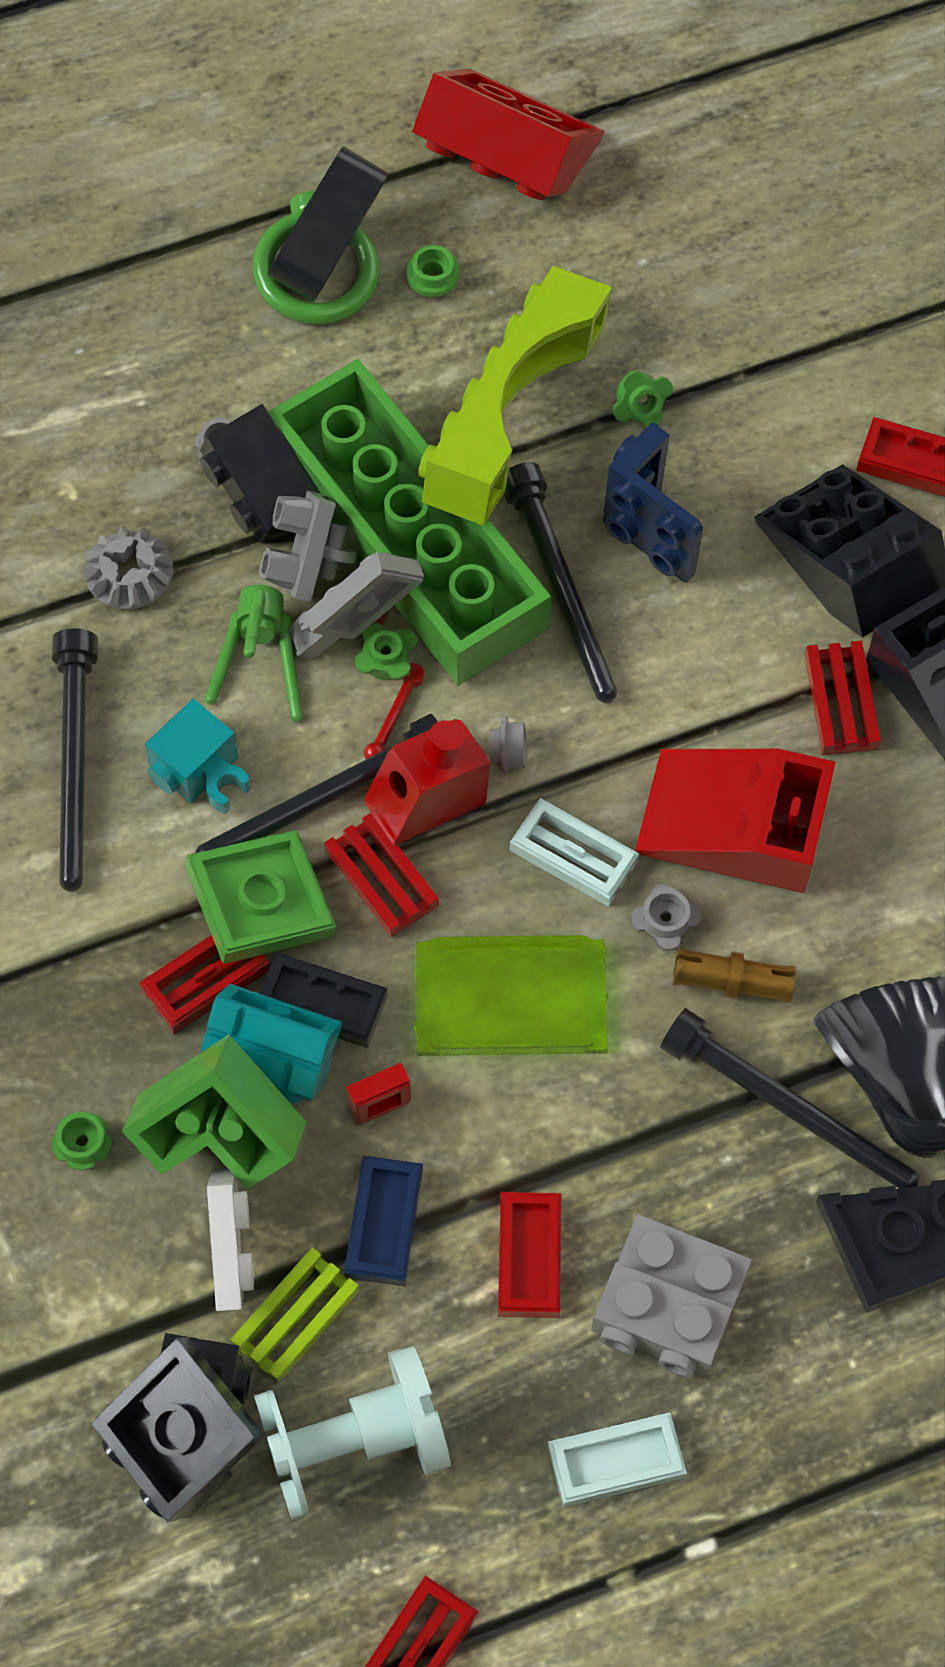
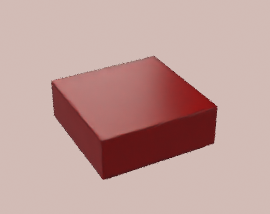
[346,1062,411,1125]

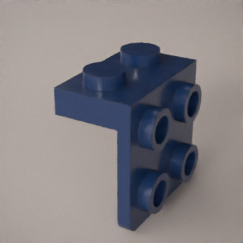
[603,422,703,583]

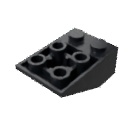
[754,464,945,638]
[866,587,945,760]

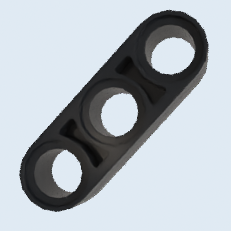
[267,146,389,303]

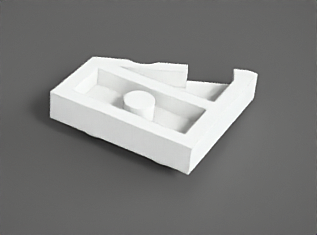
[207,1168,254,1311]

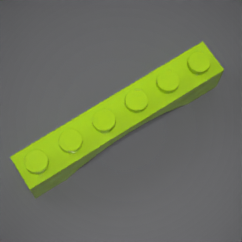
[418,266,612,526]

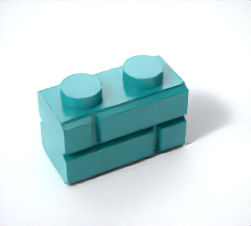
[199,984,342,1103]

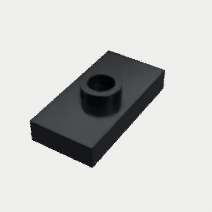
[259,952,388,1048]

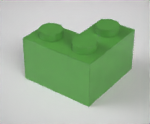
[122,1034,307,1189]

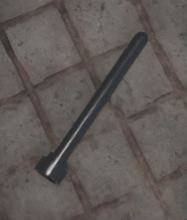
[504,462,617,703]
[52,628,98,892]
[195,713,438,853]
[660,1008,919,1189]

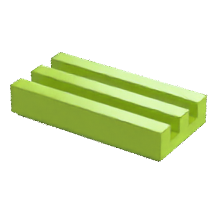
[230,1247,360,1384]

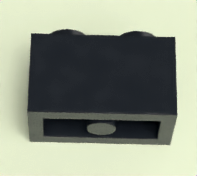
[200,403,320,543]

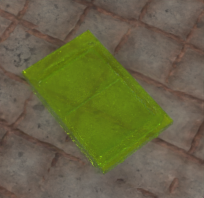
[413,935,609,1056]

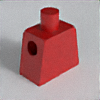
[364,719,490,846]

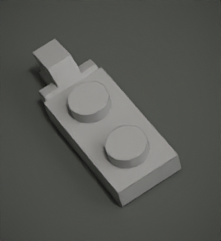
[289,552,424,660]

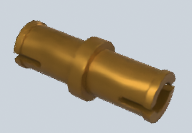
[672,948,796,1003]

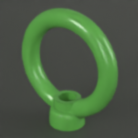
[253,191,380,324]

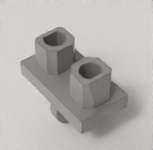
[259,491,358,602]

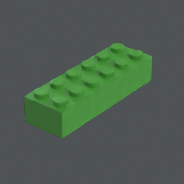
[268,359,551,686]

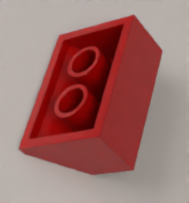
[412,69,605,200]

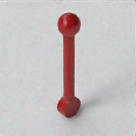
[363,663,425,759]

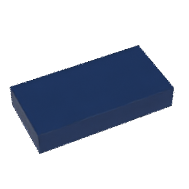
[344,1156,423,1287]

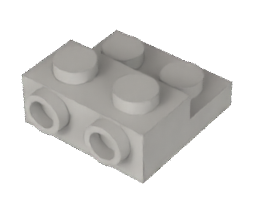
[591,1214,752,1378]

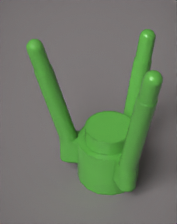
[205,585,302,722]

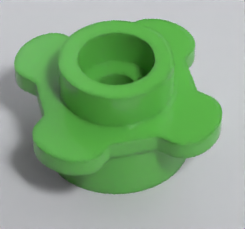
[613,371,673,428]
[355,623,417,680]

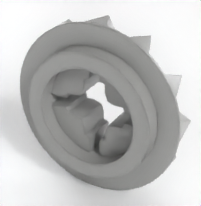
[83,526,173,609]

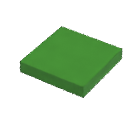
[185,830,336,964]

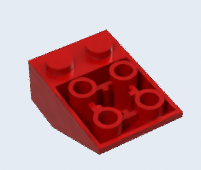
[635,748,836,894]

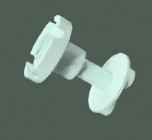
[254,1346,451,1520]

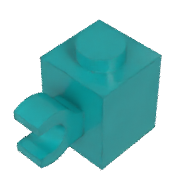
[145,698,251,814]

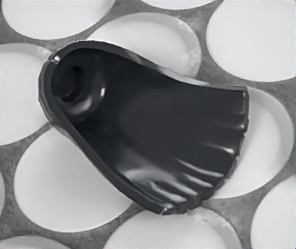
[813,976,945,1158]

